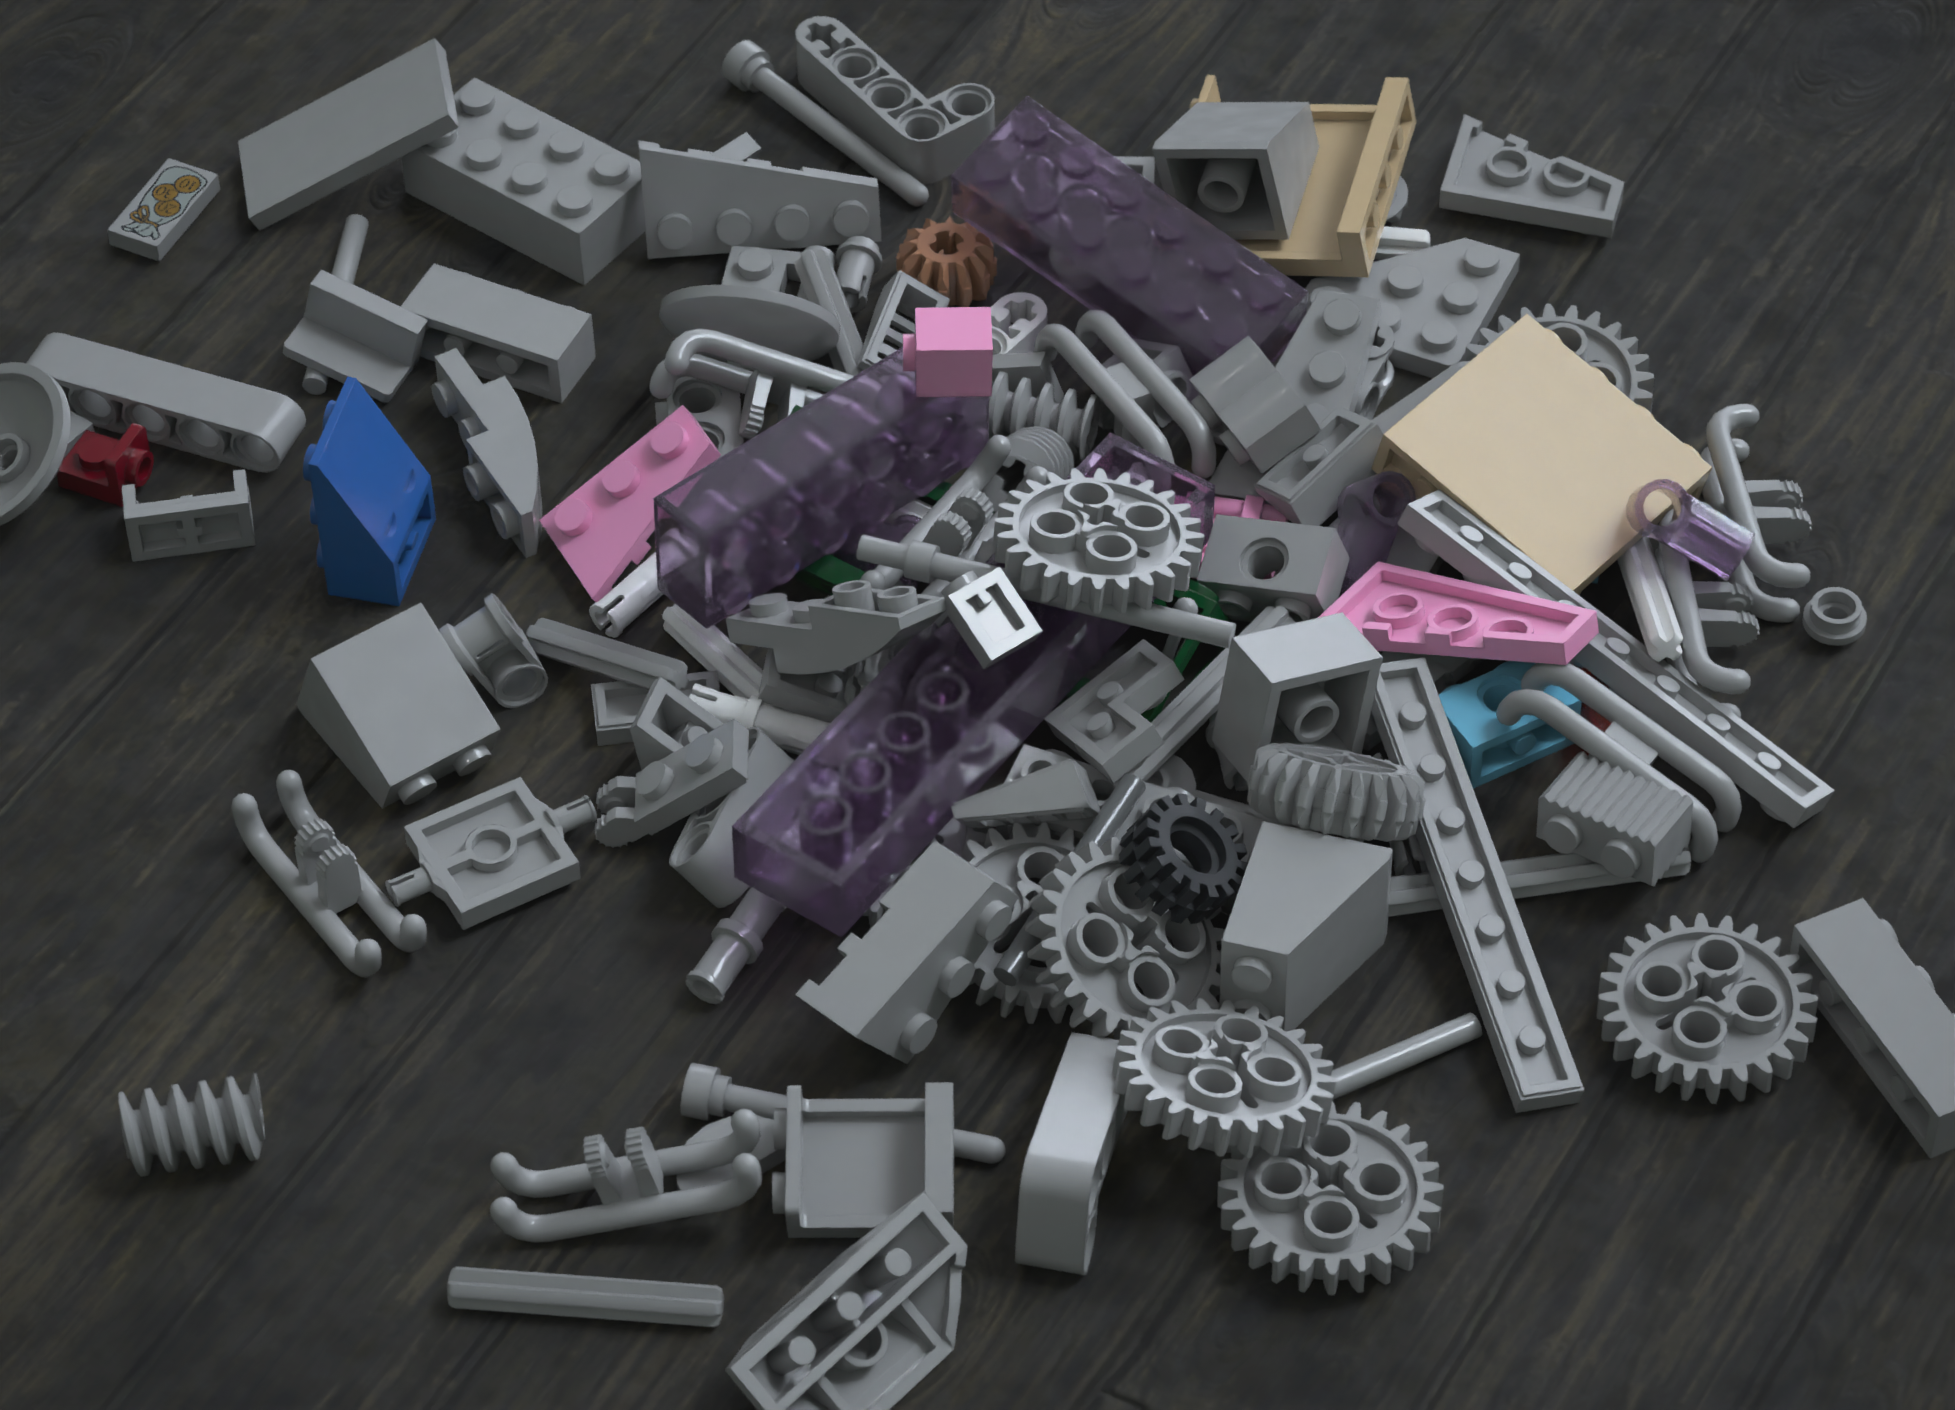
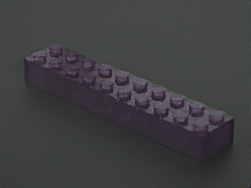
[732,432,1215,937]

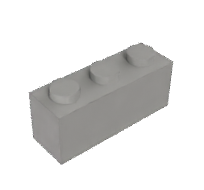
[400,263,596,403]

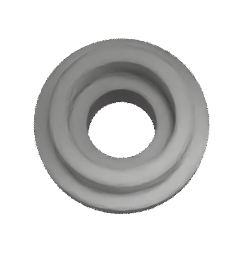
[1802,587,1867,646]

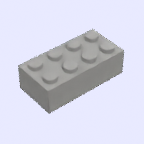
[401,77,646,285]

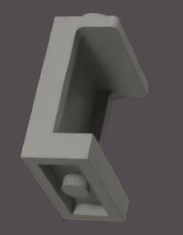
[772,1083,954,1238]

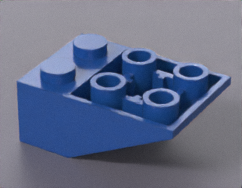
[303,377,436,606]

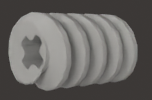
[964,372,1100,465]
[981,426,1075,512]
[119,1073,265,1177]

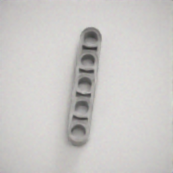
[26,332,306,473]

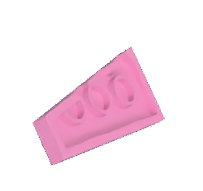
[1318,561,1599,665]

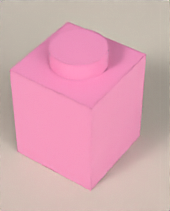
[903,307,993,397]

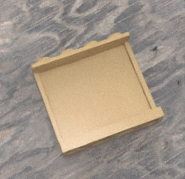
[1149,75,1416,277]
[1371,314,1713,596]

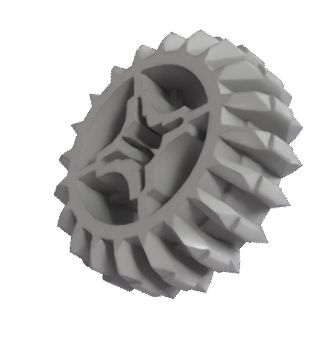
[1247,742,1426,842]

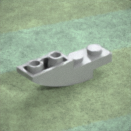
[431,348,542,558]
[726,580,946,675]

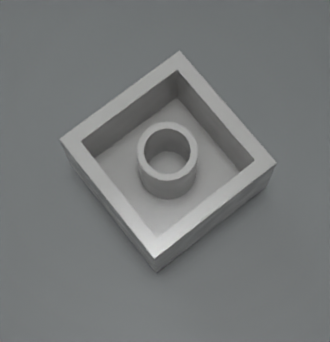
[1212,612,1383,781]

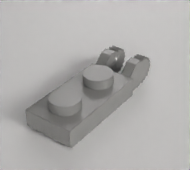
[595,719,749,848]

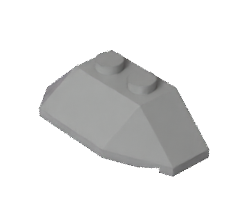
[725,1192,968,1410]

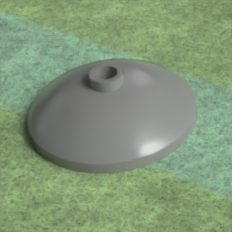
[659,285,841,371]
[0,362,71,526]

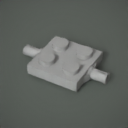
[385,777,597,930]

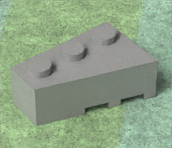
[795,840,1019,1064]

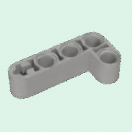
[796,16,995,184]
[1015,1032,1128,1275]

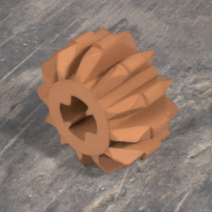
[896,215,997,307]

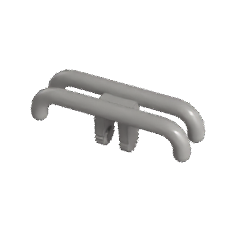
[1034,310,1216,493]
[649,328,897,459]
[1700,404,1812,623]
[860,435,1048,599]
[1654,502,1760,718]
[1496,663,1742,863]
[231,770,427,978]
[490,1109,762,1243]

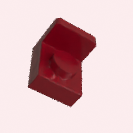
[57,423,154,507]

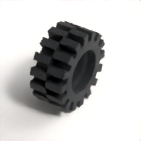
[1118,793,1248,924]

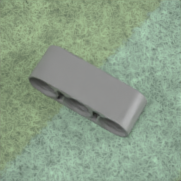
[669,726,804,908]

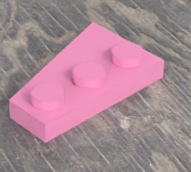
[539,405,721,602]

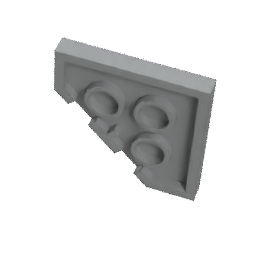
[1288,238,1520,378]

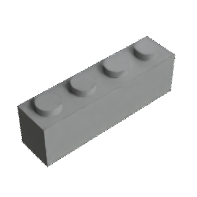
[1790,898,1955,1159]

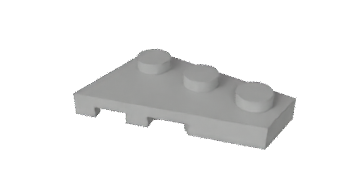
[1439,114,1624,238]

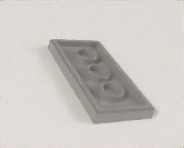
[238,38,459,230]

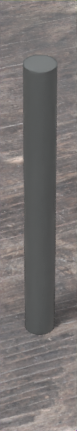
[993,773,1146,986]

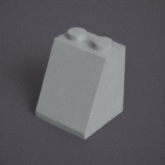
[1152,102,1319,240]
[296,603,501,809]
[1219,821,1393,1032]

